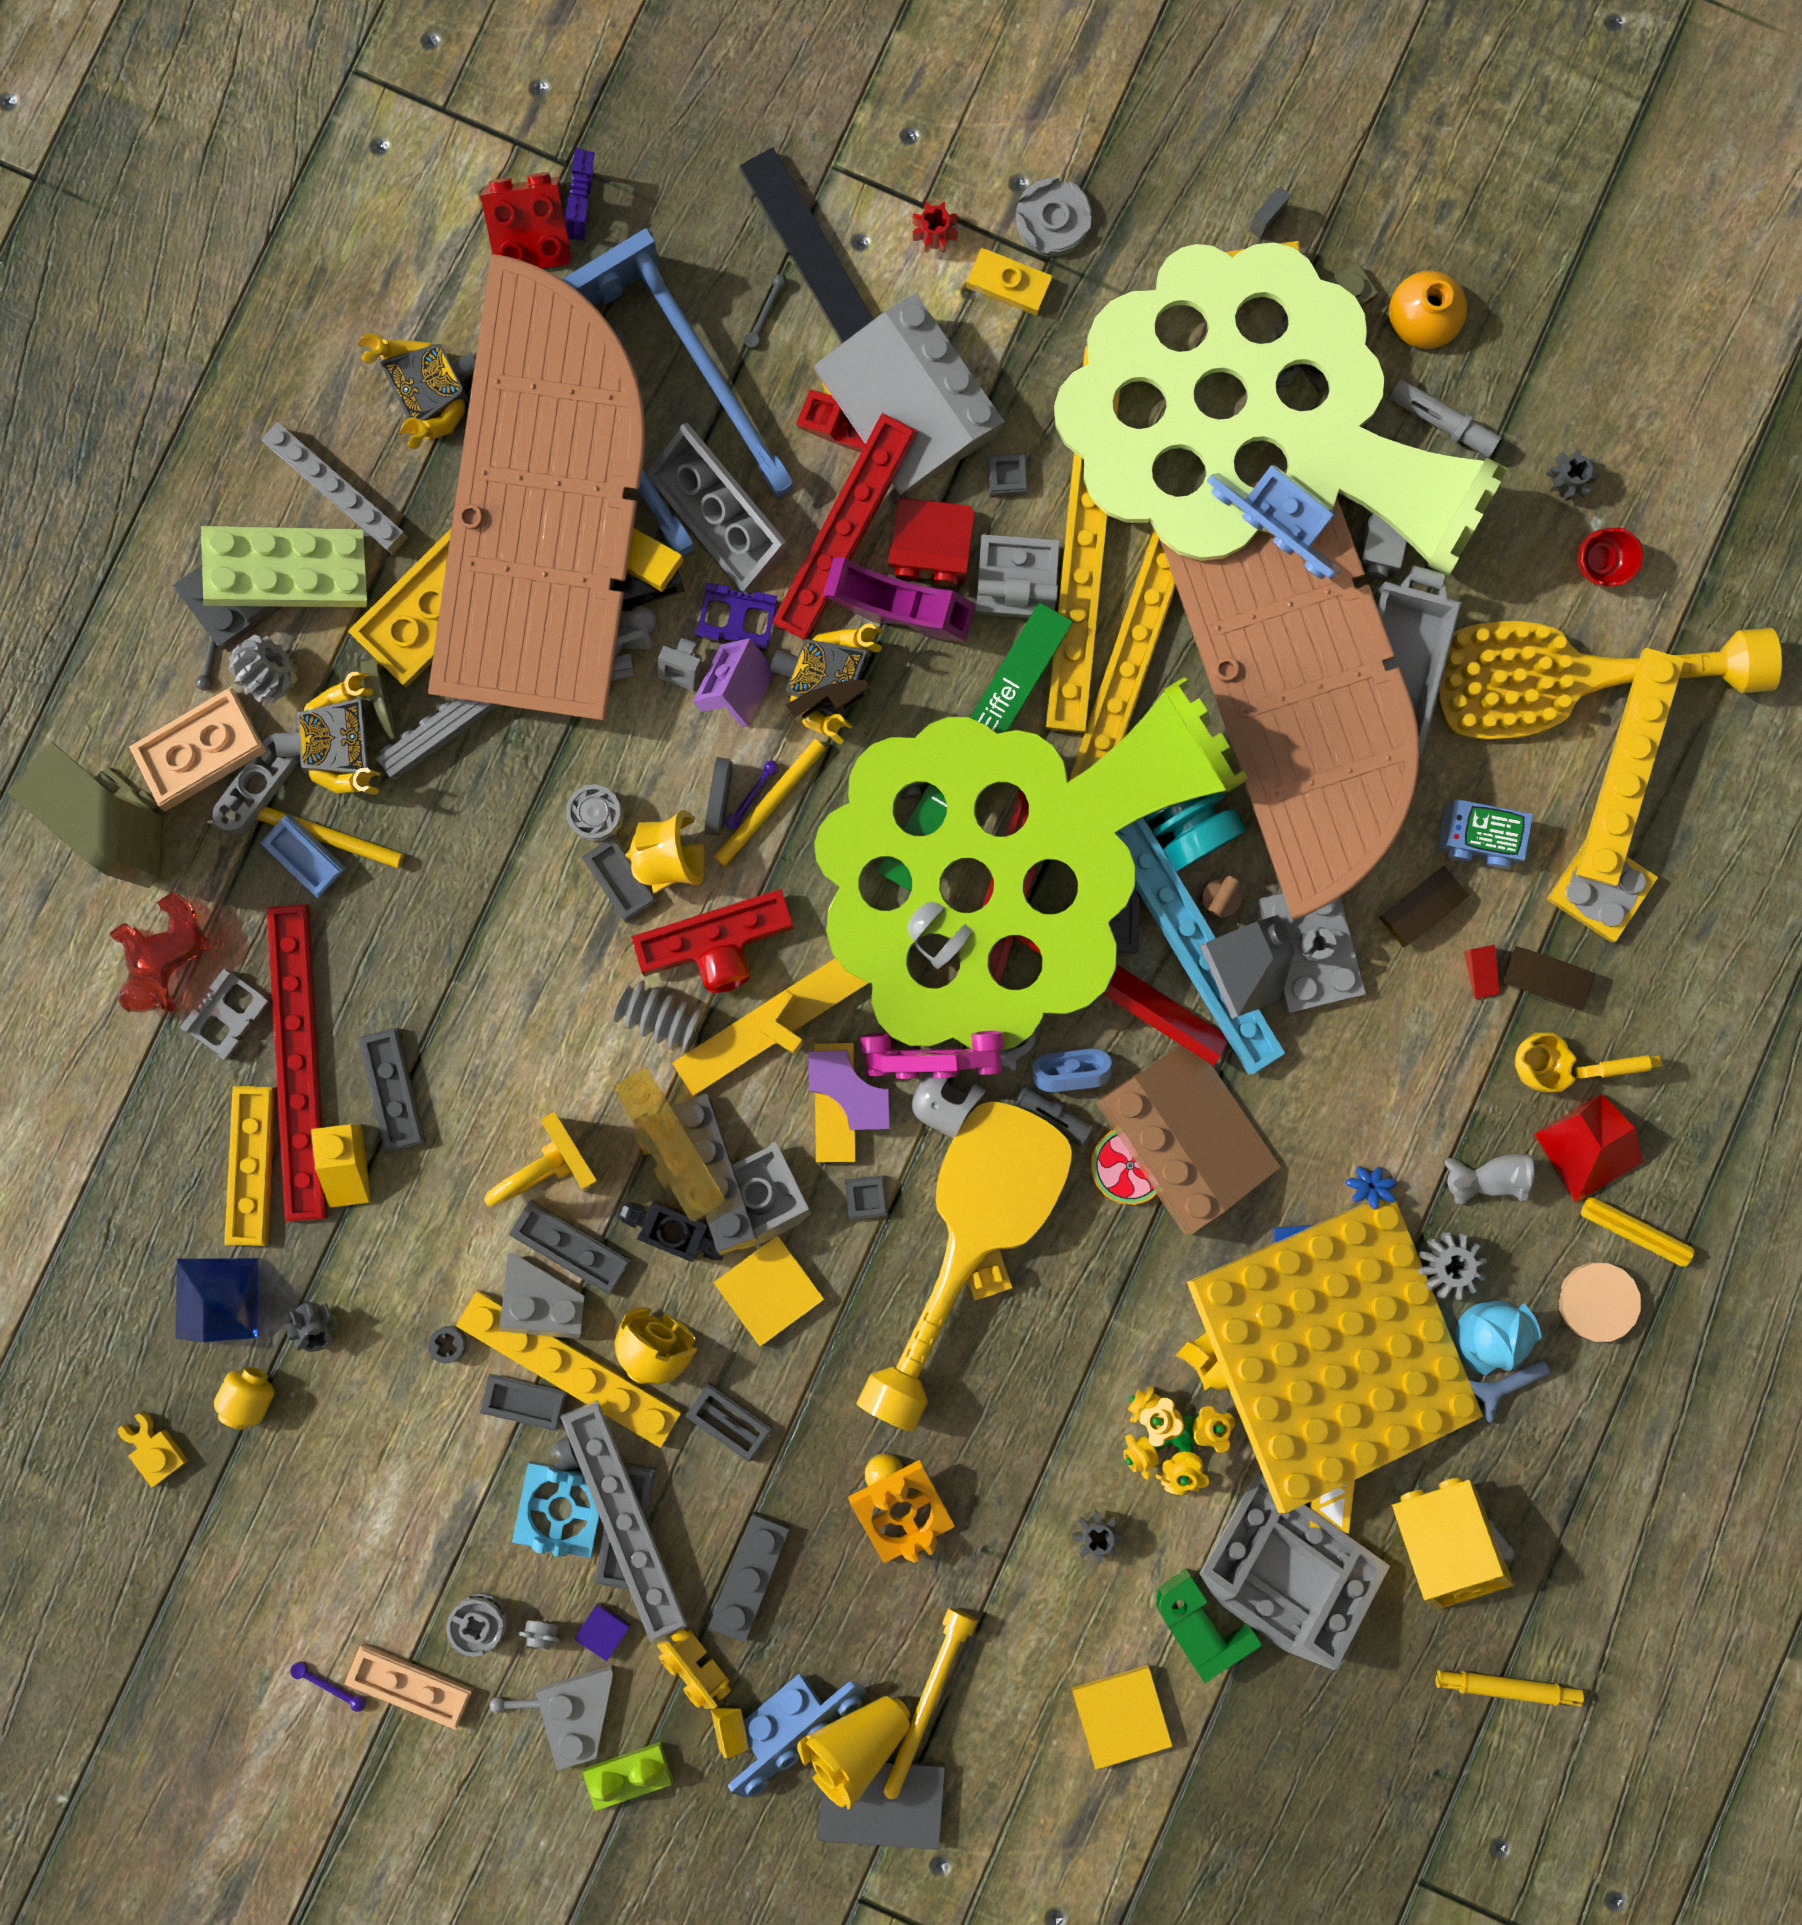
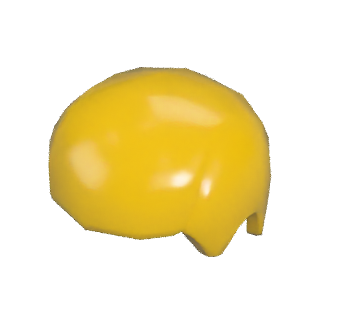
[1515,1032,1577,1092]

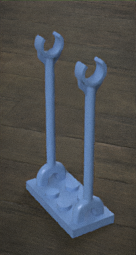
[562,228,793,557]

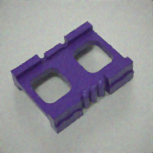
[565,148,595,241]
[695,582,778,651]

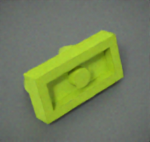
[582,1742,673,1811]

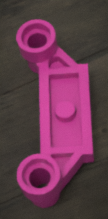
[860,1030,1004,1079]

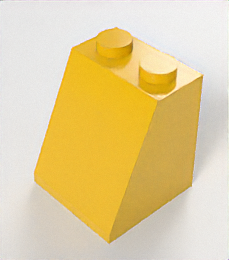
[1392,1477,1514,1610]

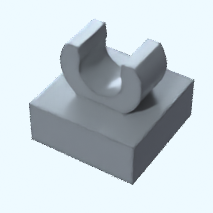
[657,638,701,691]

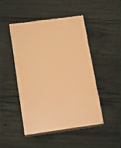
[129,687,267,812]

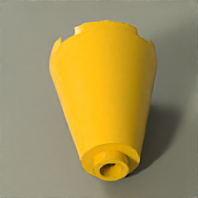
[797,1696,911,1809]

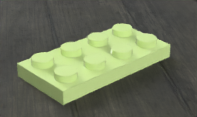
[201,526,367,607]

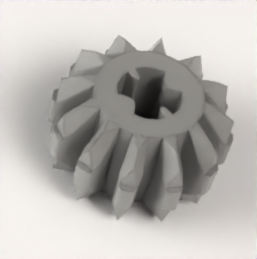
[228,634,298,703]
[1418,1232,1487,1300]

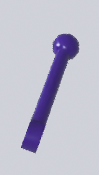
[725,760,779,830]
[290,1661,366,1712]

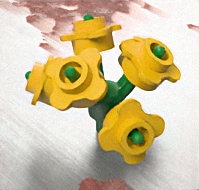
[1123,1386,1235,1495]

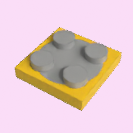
[1546,841,1658,943]

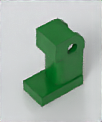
[1156,1569,1262,1683]

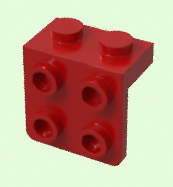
[480,172,572,268]
[888,498,974,586]

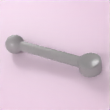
[489,1697,540,1713]

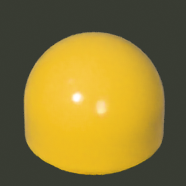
[865,1453,904,1486]

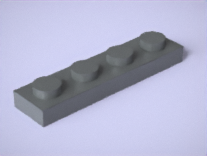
[670,1093,758,1255]

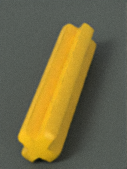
[1580,1197,1695,1267]

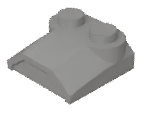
[733,1141,811,1250]

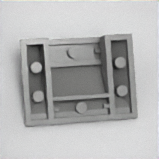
[1199,1472,1390,1670]

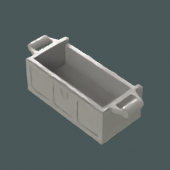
[1373,566,1462,755]

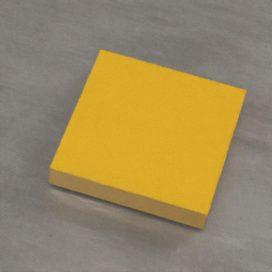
[713,1235,825,1347]
[1071,1665,1173,1770]

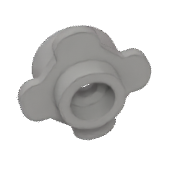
[519,1621,561,1650]

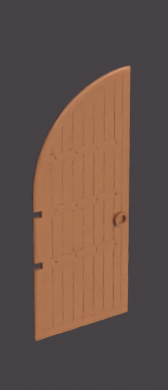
[428,254,645,721]
[1159,472,1420,920]

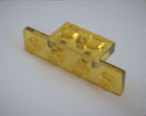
[613,1067,726,1222]

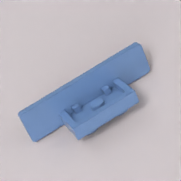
[1207,465,1342,579]
[728,1674,868,1798]

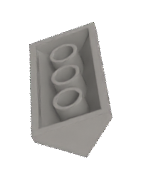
[646,423,789,592]

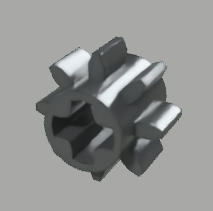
[1546,449,1599,501]
[285,1302,339,1352]
[1072,1510,1123,1564]

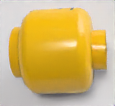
[213,1367,275,1430]

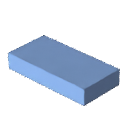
[260,814,347,898]

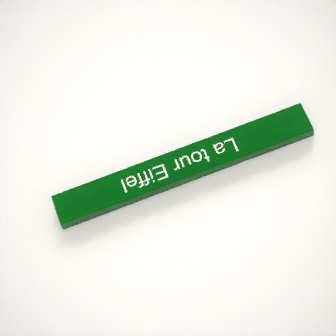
[877,602,1073,892]

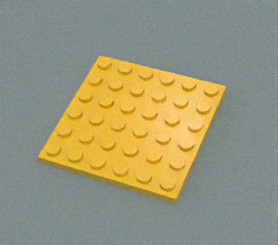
[1187,1193,1483,1514]

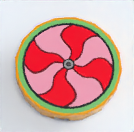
[1090,1130,1157,1205]

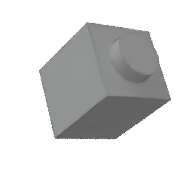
[1358,514,1407,580]

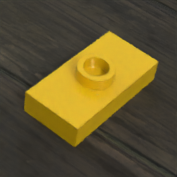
[966,247,1052,316]

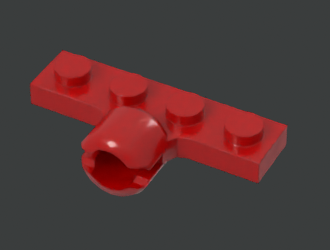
[631,889,794,993]

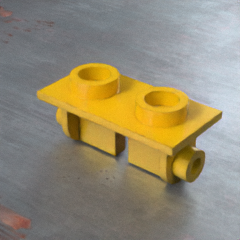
[657,1628,731,1709]

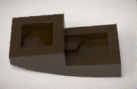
[785,680,870,725]
[1379,866,1469,948]
[1503,946,1595,1012]

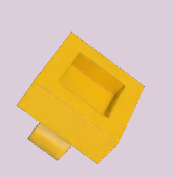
[968,1249,1012,1301]

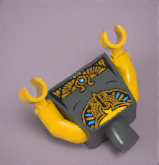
[357,333,475,449]
[770,623,885,744]

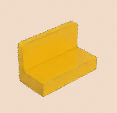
[759,990,804,1056]

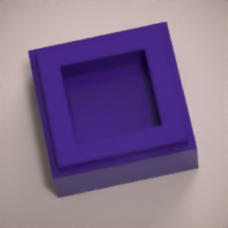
[574,1602,631,1661]

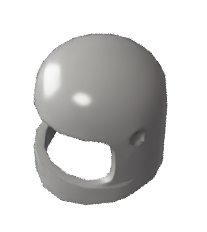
[908,899,973,969]
[912,1072,986,1138]

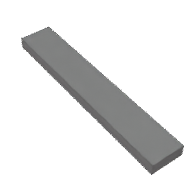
[560,1400,688,1642]

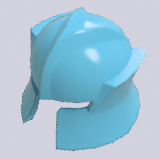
[1454,1300,1542,1376]

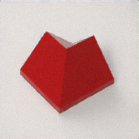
[1533,1094,1644,1202]

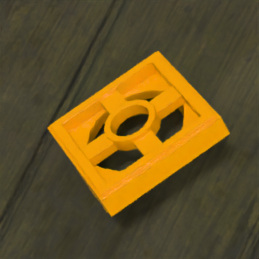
[848,1460,955,1563]

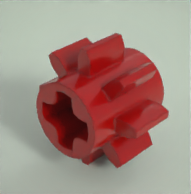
[912,202,958,253]

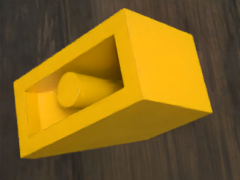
[311,1124,371,1208]

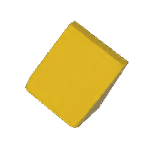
[711,1708,749,1759]

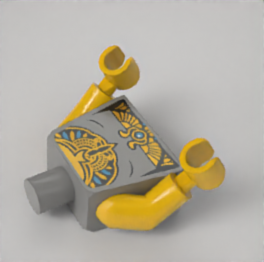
[275,672,380,795]

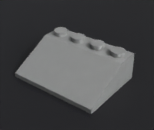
[813,294,1004,496]

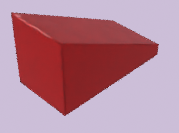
[1464,944,1500,999]

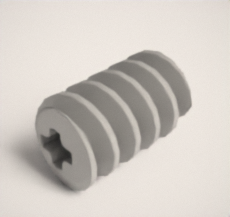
[612,980,702,1056]

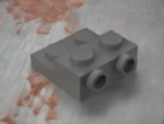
[172,558,282,650]

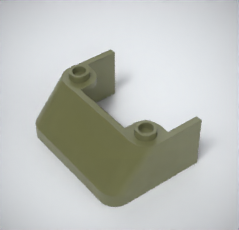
[7,742,162,888]

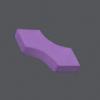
[808,1050,890,1130]

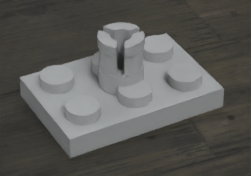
[1258,893,1366,1013]

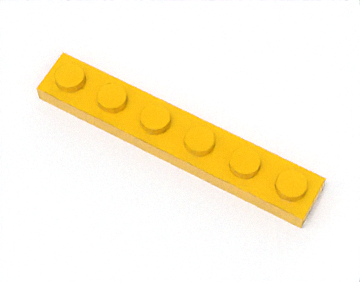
[1575,648,1685,887]
[456,1290,682,1448]

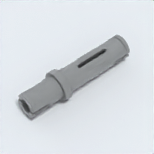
[1389,378,1501,458]

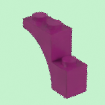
[823,557,976,642]

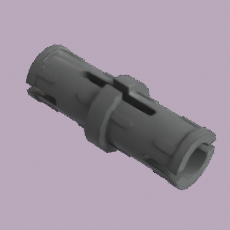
[1013,1085,1093,1147]

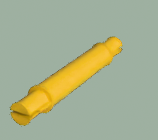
[1436,1670,1584,1707]

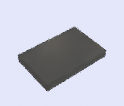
[818,1759,945,1850]

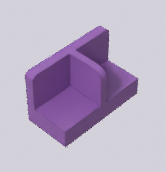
[693,638,775,727]

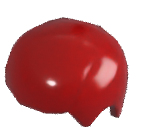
[1576,528,1644,587]

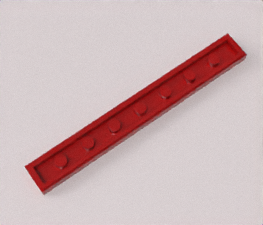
[266,904,328,1222]

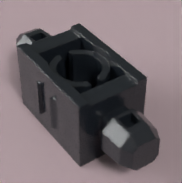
[619,1201,725,1262]

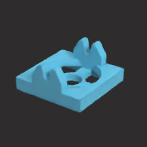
[512,1461,600,1558]

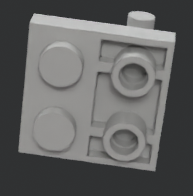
[976,534,1059,618]

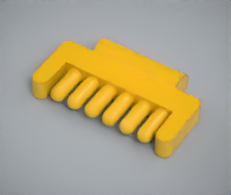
[1574,1055,1662,1078]

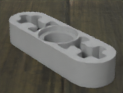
[213,734,300,835]

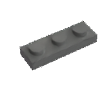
[708,1512,790,1643]

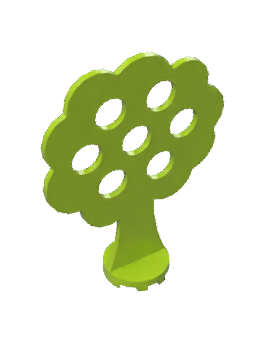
[814,676,1248,1051]

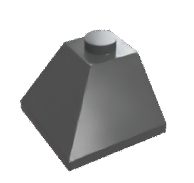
[1200,915,1294,1019]

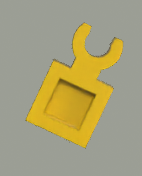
[118,1411,189,1488]

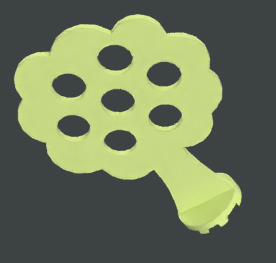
[1054,242,1508,577]

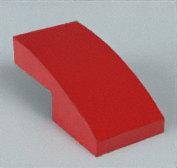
[796,389,865,452]

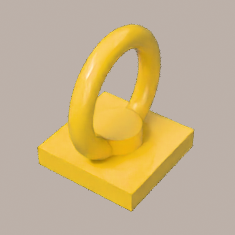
[484,1112,597,1207]

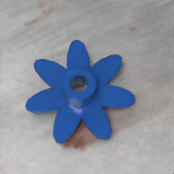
[1345,1166,1397,1210]

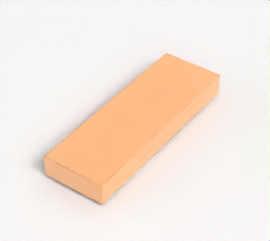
[345,1643,474,1730]

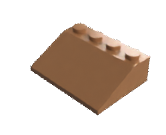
[1095,1044,1281,1234]

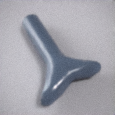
[1468,1360,1551,1423]

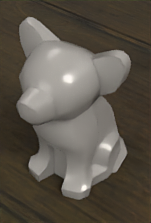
[1444,1154,1534,1204]

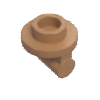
[1202,875,1242,918]

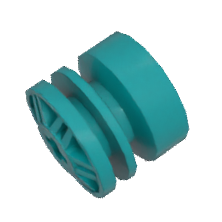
[1143,792,1248,872]

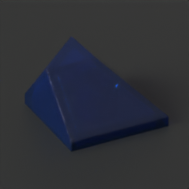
[176,1258,258,1342]

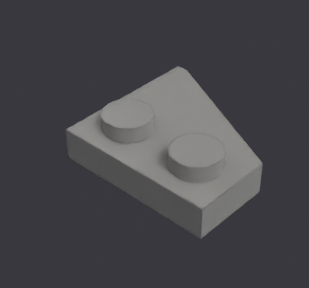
[499,1253,584,1339]
[536,1665,613,1771]

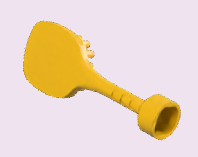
[1438,621,1782,740]
[856,1102,1072,1432]

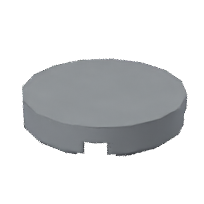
[1015,177,1092,257]

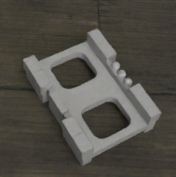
[180,969,272,1060]

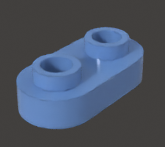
[1033,1049,1112,1092]

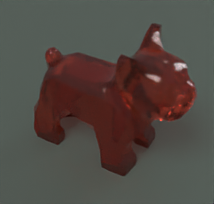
[109,892,212,1013]

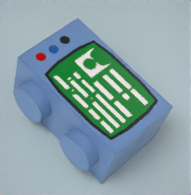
[1437,799,1533,869]

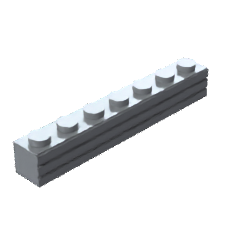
[261,422,409,555]
[376,699,499,781]

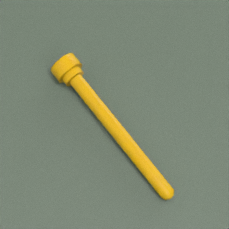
[884,1607,978,1799]

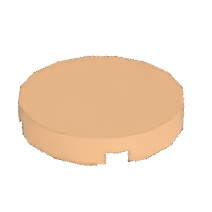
[1559,1262,1641,1342]

